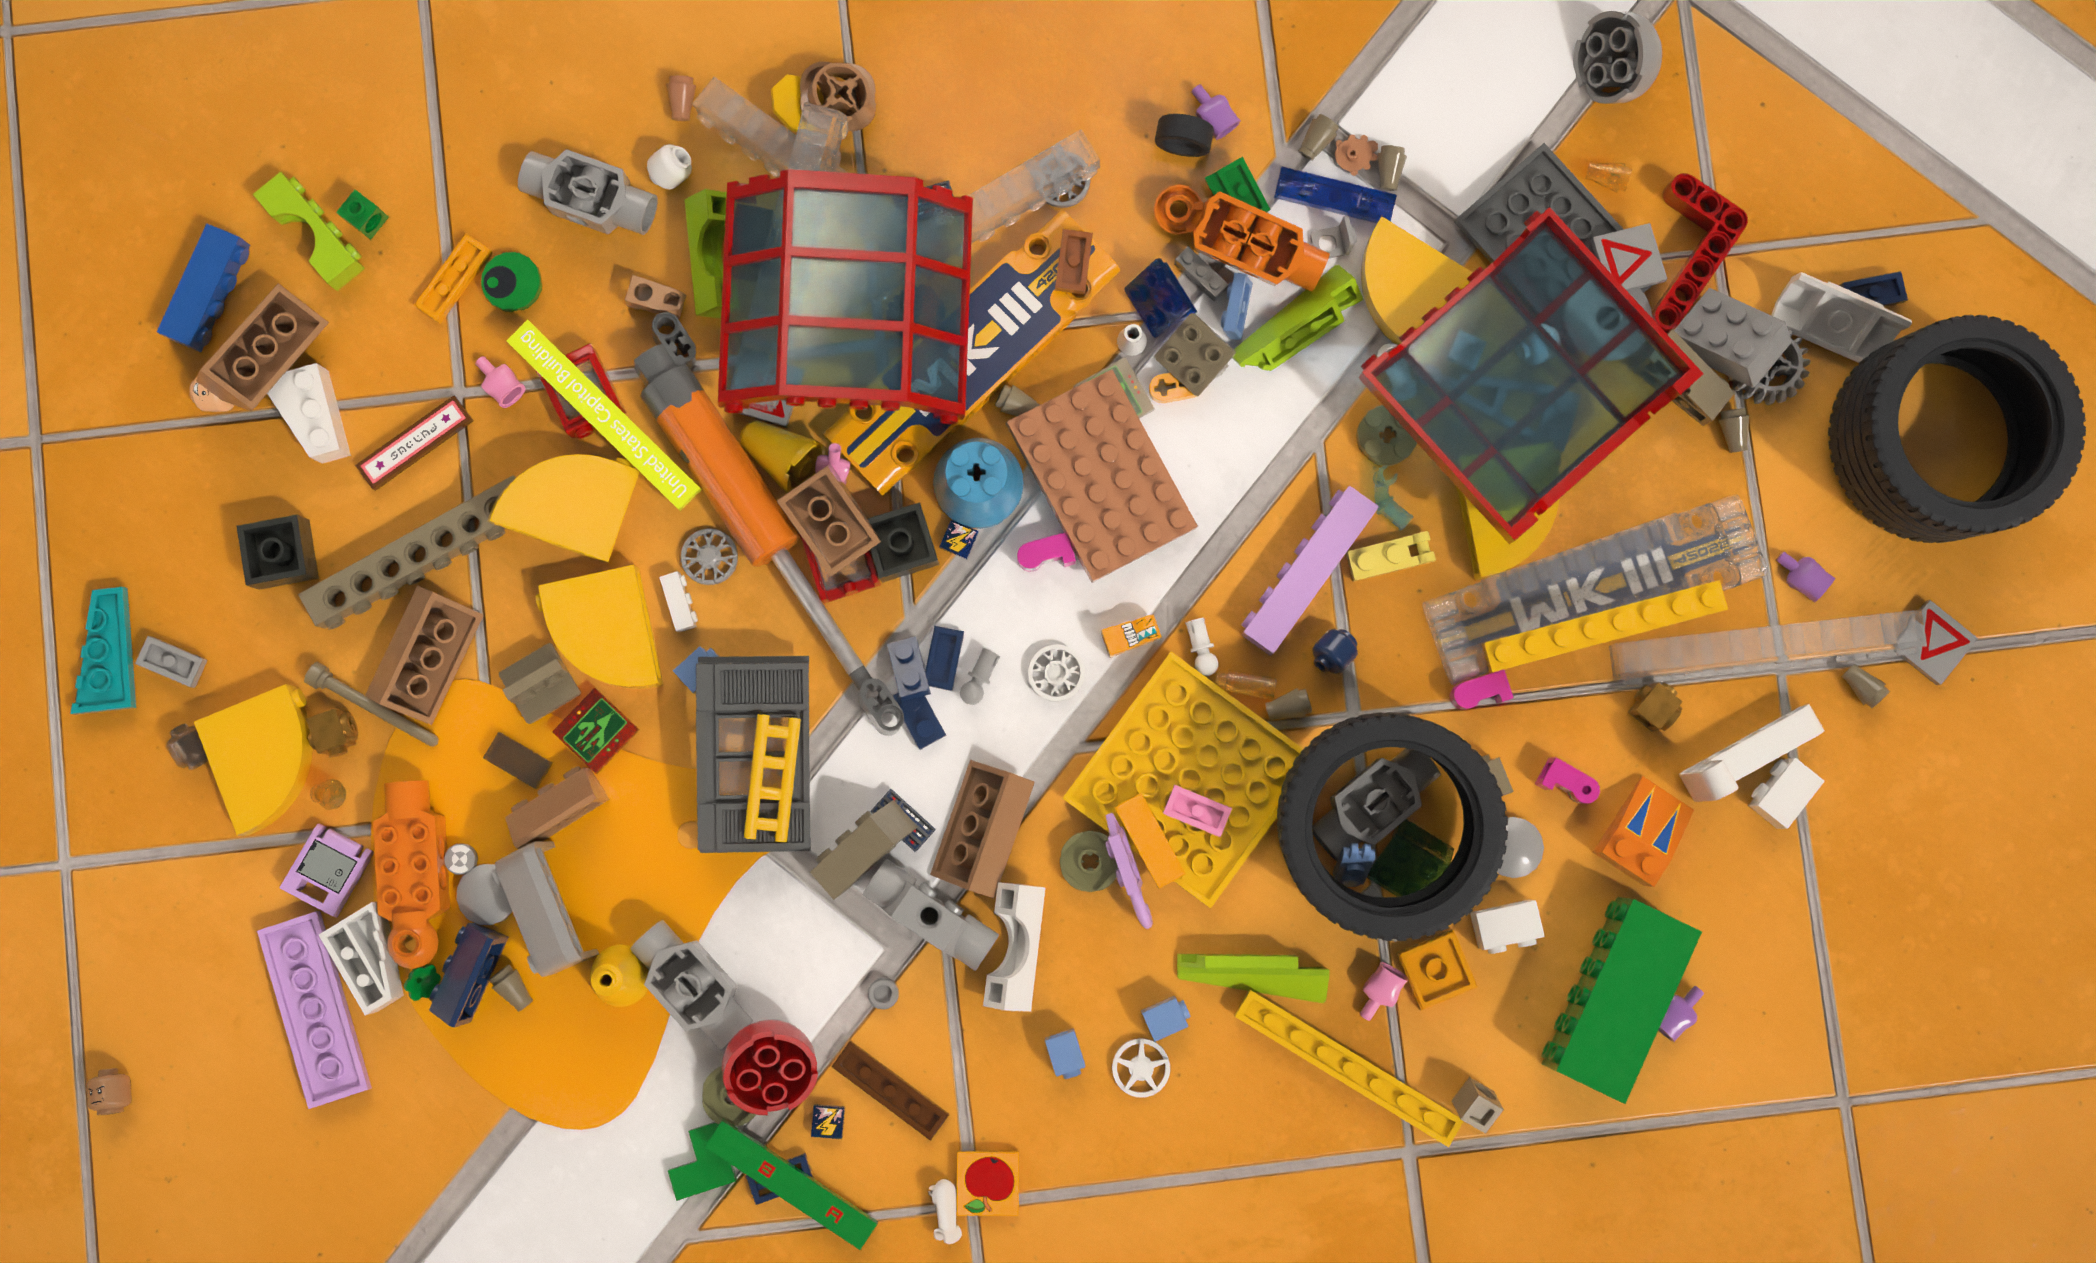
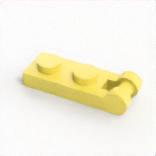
[1346,531,1436,582]

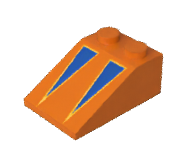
[1593,776,1694,887]

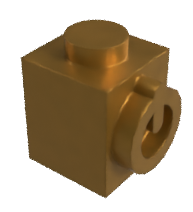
[1628,682,1683,731]
[306,708,358,758]

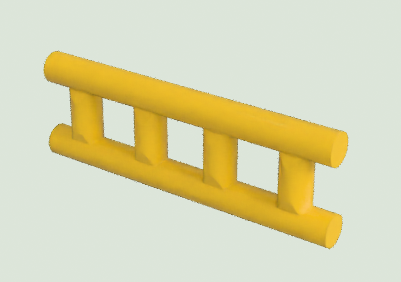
[744,714,801,842]

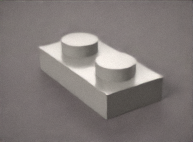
[135,636,207,688]

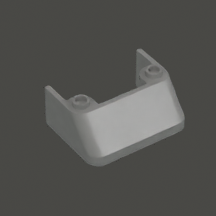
[492,841,599,977]

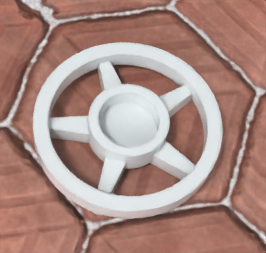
[1112,1038,1170,1097]

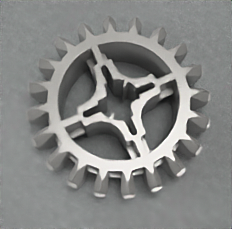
[1728,330,1811,405]

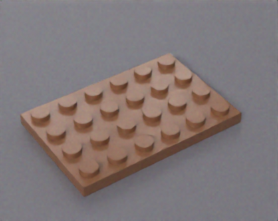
[1006,369,1198,583]

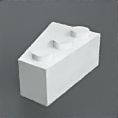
[267,363,351,464]
[319,902,404,1015]

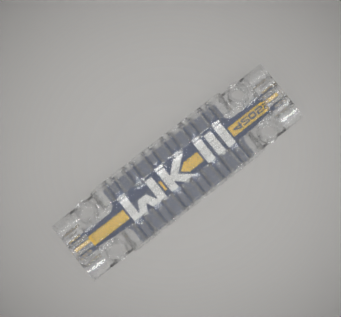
[1422,494,1767,685]

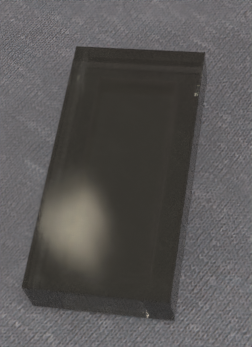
[483,732,553,789]

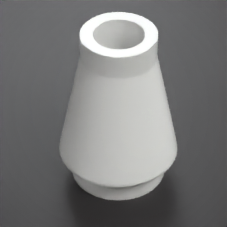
[1117,324,1147,356]

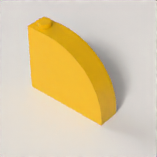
[1361,216,1473,365]
[1453,442,1561,581]
[487,454,640,562]
[536,565,663,689]
[194,684,313,836]

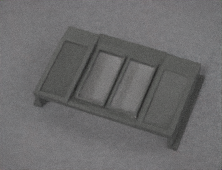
[696,656,811,853]

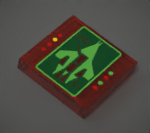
[552,688,640,774]

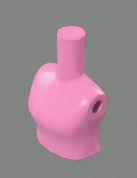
[476,357,525,408]
[815,443,850,485]
[1360,962,1408,1021]

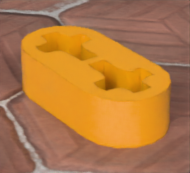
[1149,373,1197,403]

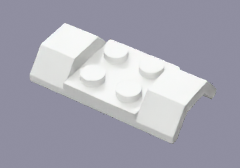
[1771,272,1912,363]

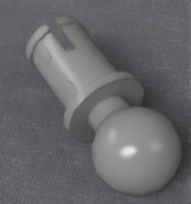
[960,648,1001,705]

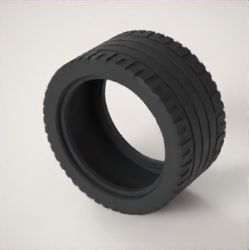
[1828,315,2086,543]
[1277,712,1508,941]

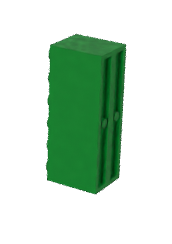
[1541,897,1702,1104]

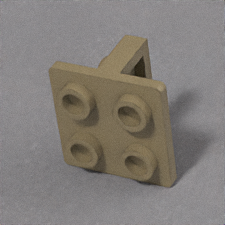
[1154,313,1236,396]
[499,643,581,724]

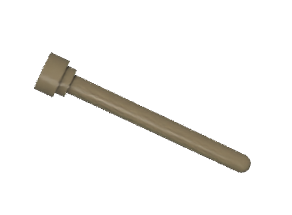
[304,662,439,747]

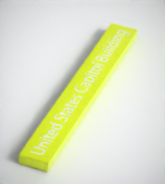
[507,320,702,511]

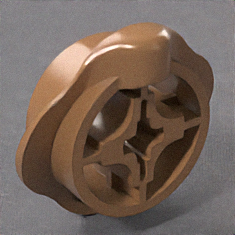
[800,62,876,131]

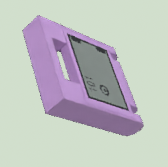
[279,823,374,917]

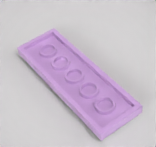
[257,911,372,1109]

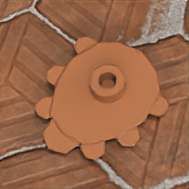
[1335,134,1378,176]

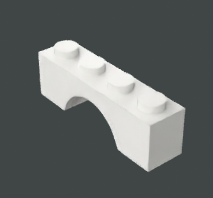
[983,882,1045,1011]

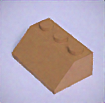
[505,766,609,849]

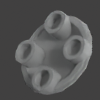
[1497,817,1544,878]
[456,864,512,925]

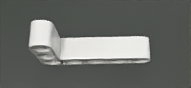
[1679,704,1825,802]

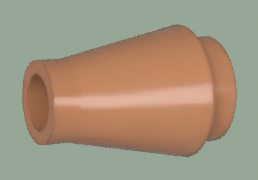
[666,75,696,121]

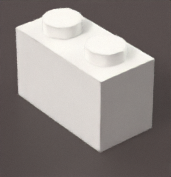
[1748,758,1825,829]
[1470,899,1545,954]

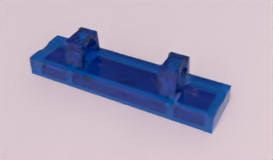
[1274,166,1397,223]

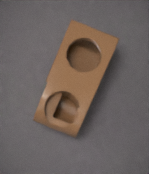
[625,275,687,319]

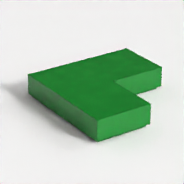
[668,1122,737,1201]

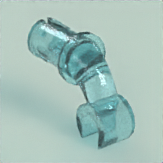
[1373,465,1413,531]

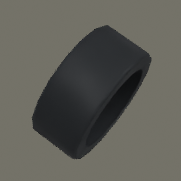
[1155,114,1214,157]

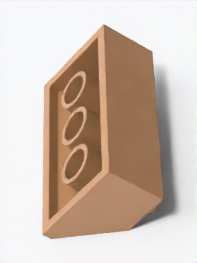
[196,284,329,411]
[365,585,484,725]
[930,760,1035,898]

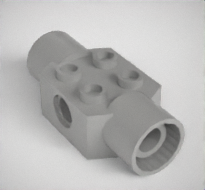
[518,149,658,235]
[1312,748,1441,861]
[862,859,999,971]
[630,920,753,1051]

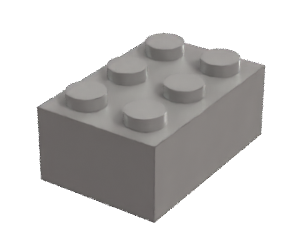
[1674,288,1791,388]

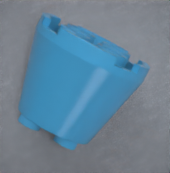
[933,438,1024,529]

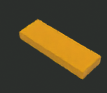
[414,233,492,324]
[1114,793,1186,889]

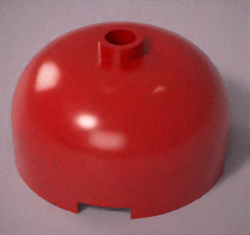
[722,1020,818,1115]

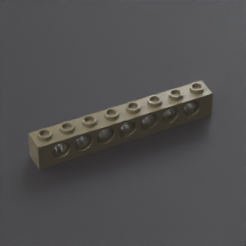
[298,475,516,630]

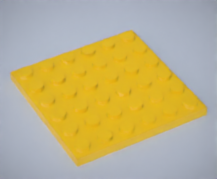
[1062,652,1303,908]

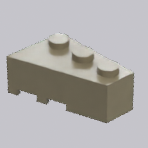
[1634,329,1735,426]
[810,800,917,900]

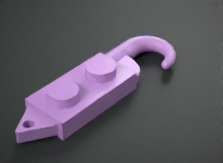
[1106,813,1153,929]

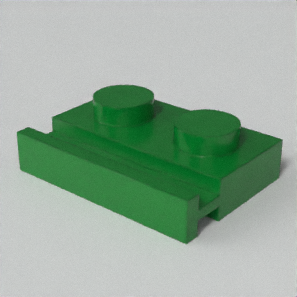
[1205,156,1271,212]

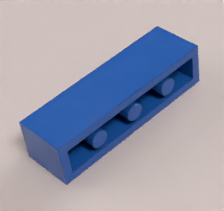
[157,224,250,352]

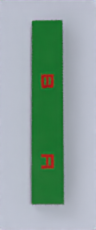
[704,1119,878,1250]

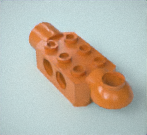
[1154,184,1330,292]
[373,780,450,969]

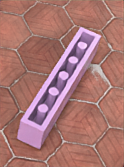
[1241,486,1379,656]

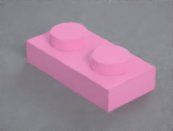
[1163,785,1232,837]

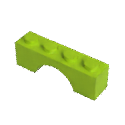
[253,172,365,291]
[684,189,742,318]

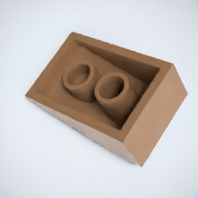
[777,464,881,577]

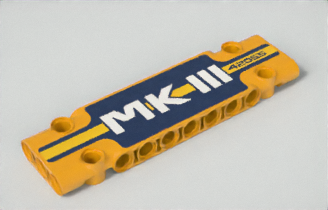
[823,210,1120,496]

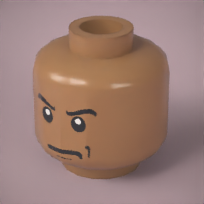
[87,1068,132,1115]

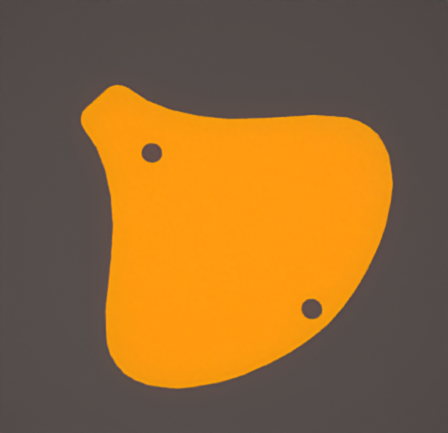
[371,679,782,1130]

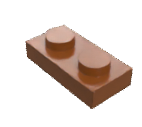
[1055,229,1093,295]

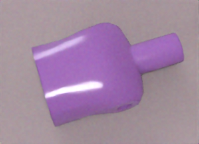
[1191,84,1241,140]
[1776,551,1835,602]
[1659,986,1704,1042]

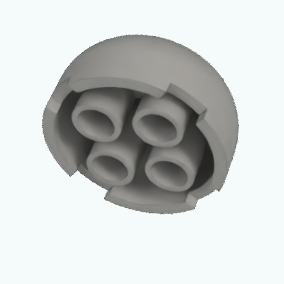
[1573,11,1662,104]

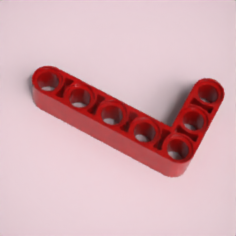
[1652,173,1748,333]

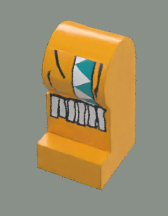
[1101,614,1162,658]

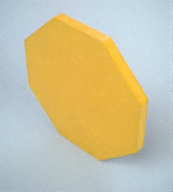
[771,74,824,134]

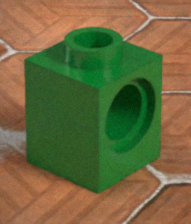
[336,189,389,240]

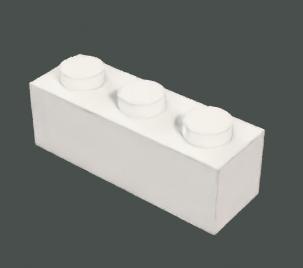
[659,571,698,632]

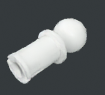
[1185,618,1218,676]

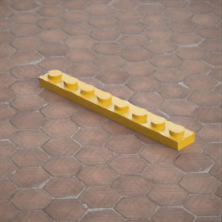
[1482,580,1728,673]
[1234,990,1464,1147]

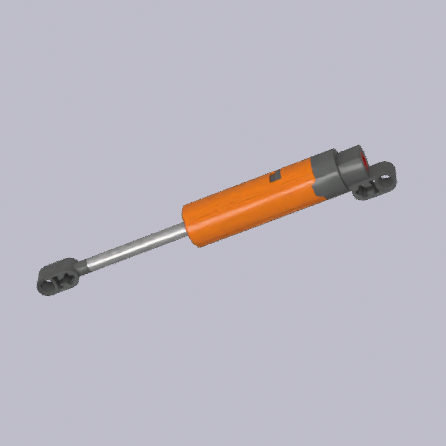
[634,312,904,736]

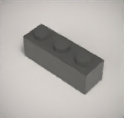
[1174,246,1228,302]

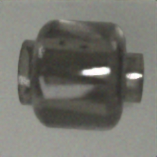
[165,723,208,770]

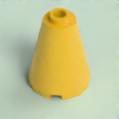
[740,421,826,493]
[590,944,649,1007]

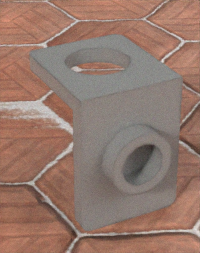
[1310,216,1357,259]

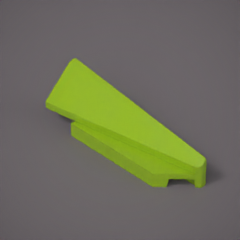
[1232,265,1364,371]
[1177,954,1329,1003]

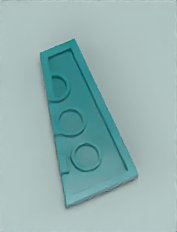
[70,587,136,715]

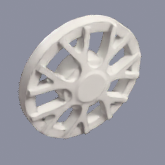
[1028,645,1085,702]

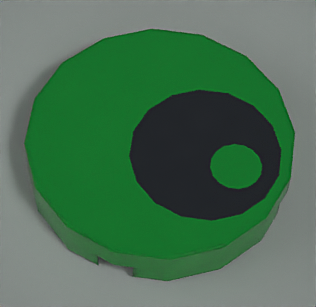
[481,252,542,312]

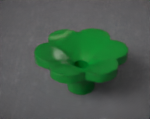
[404,964,441,1001]

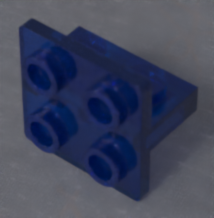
[1124,258,1197,338]

